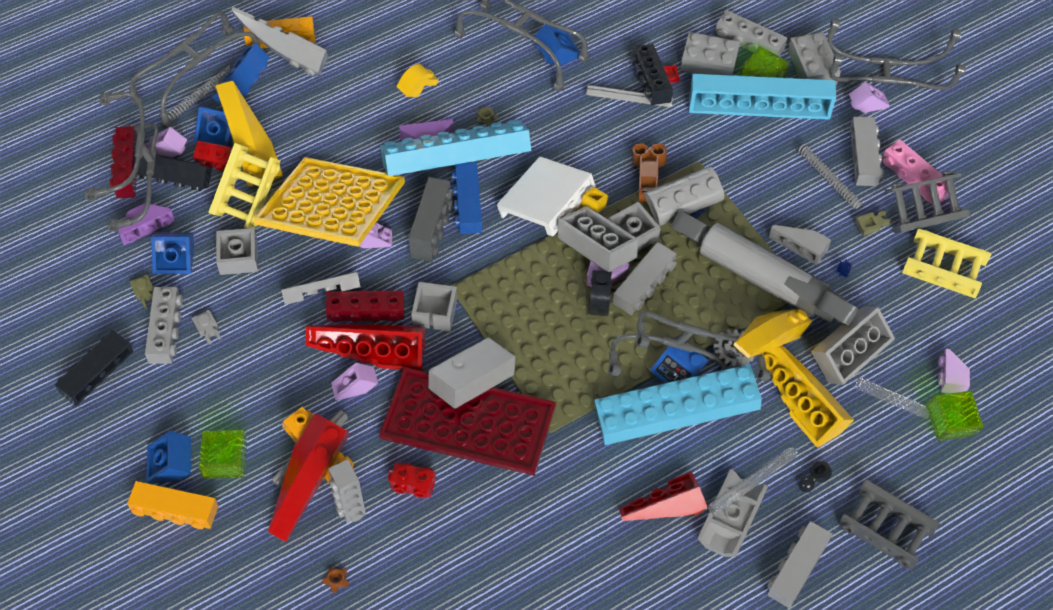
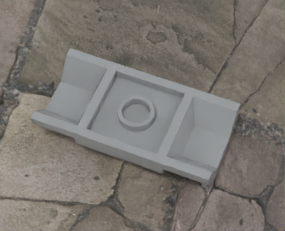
[281,272,360,305]
[698,469,768,557]

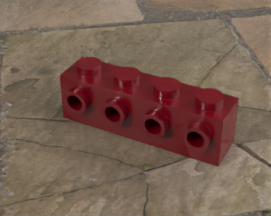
[110,126,137,199]
[326,291,405,323]

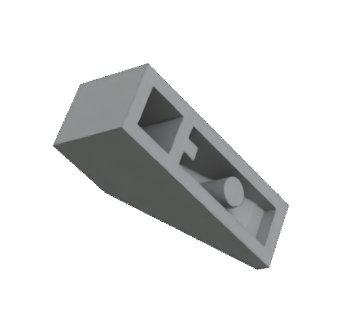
[769,225,831,265]

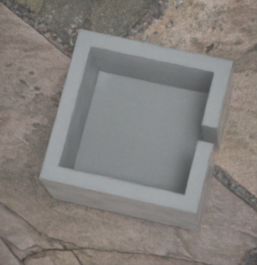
[411,282,457,331]

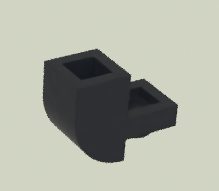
[589,270,612,316]

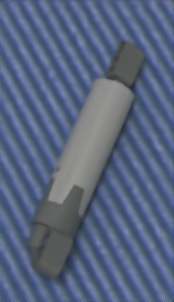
[670,211,859,326]

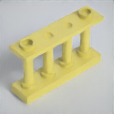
[208,143,280,229]
[902,228,992,298]

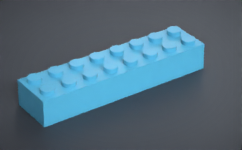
[689,74,836,120]
[380,119,531,176]
[595,364,762,445]

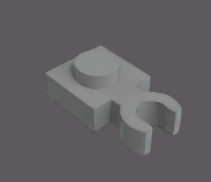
[191,310,221,345]

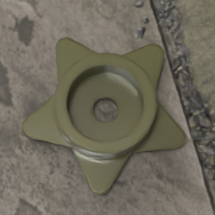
[476,107,498,126]

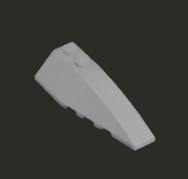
[231,7,328,76]

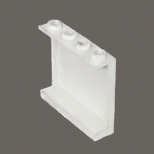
[497,157,596,236]

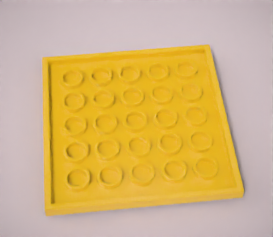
[254,157,405,247]

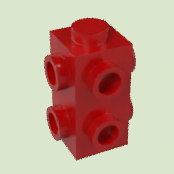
[193,141,232,171]
[388,462,436,498]

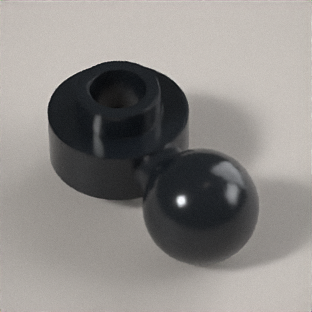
[798,461,832,493]

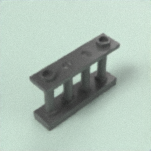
[885,171,970,233]
[839,479,940,570]

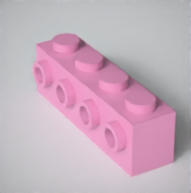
[882,139,949,205]

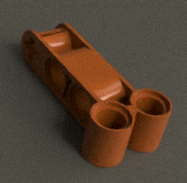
[632,143,667,204]

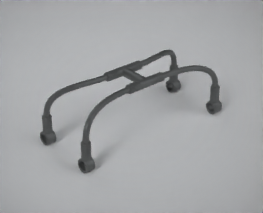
[454,0,590,92]
[129,11,260,129]
[827,19,966,90]
[85,92,159,232]
[608,311,770,381]

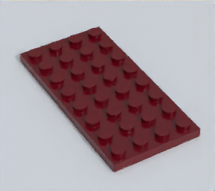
[379,367,556,476]

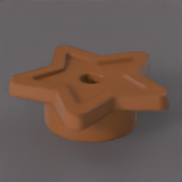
[322,567,349,593]

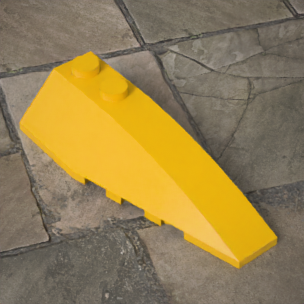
[215,81,283,187]
[733,309,812,358]
[762,345,854,448]

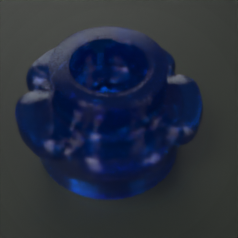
[837,259,852,277]

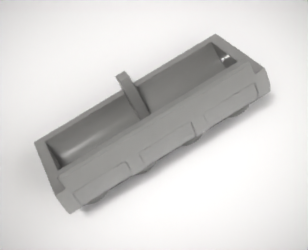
[644,167,724,226]

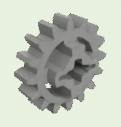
[713,329,754,368]

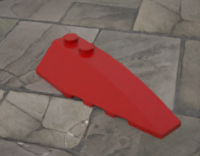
[306,324,426,371]
[268,413,350,542]

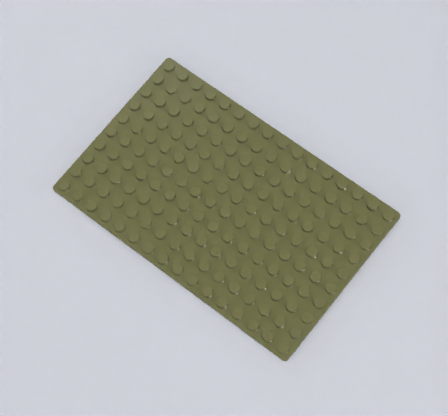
[452,162,788,433]

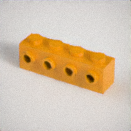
[244,16,316,48]
[282,407,354,484]
[127,481,219,529]

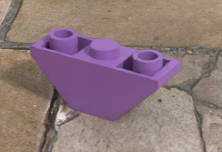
[399,119,453,140]
[118,203,175,245]

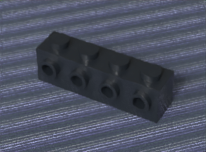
[630,44,673,105]
[137,155,213,191]
[55,330,133,407]

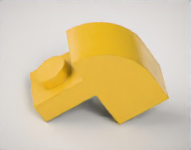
[396,64,439,97]
[576,187,608,213]

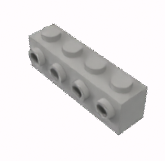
[715,10,787,62]
[850,117,883,186]
[613,242,677,315]
[145,287,183,364]
[328,459,366,523]
[767,521,833,609]

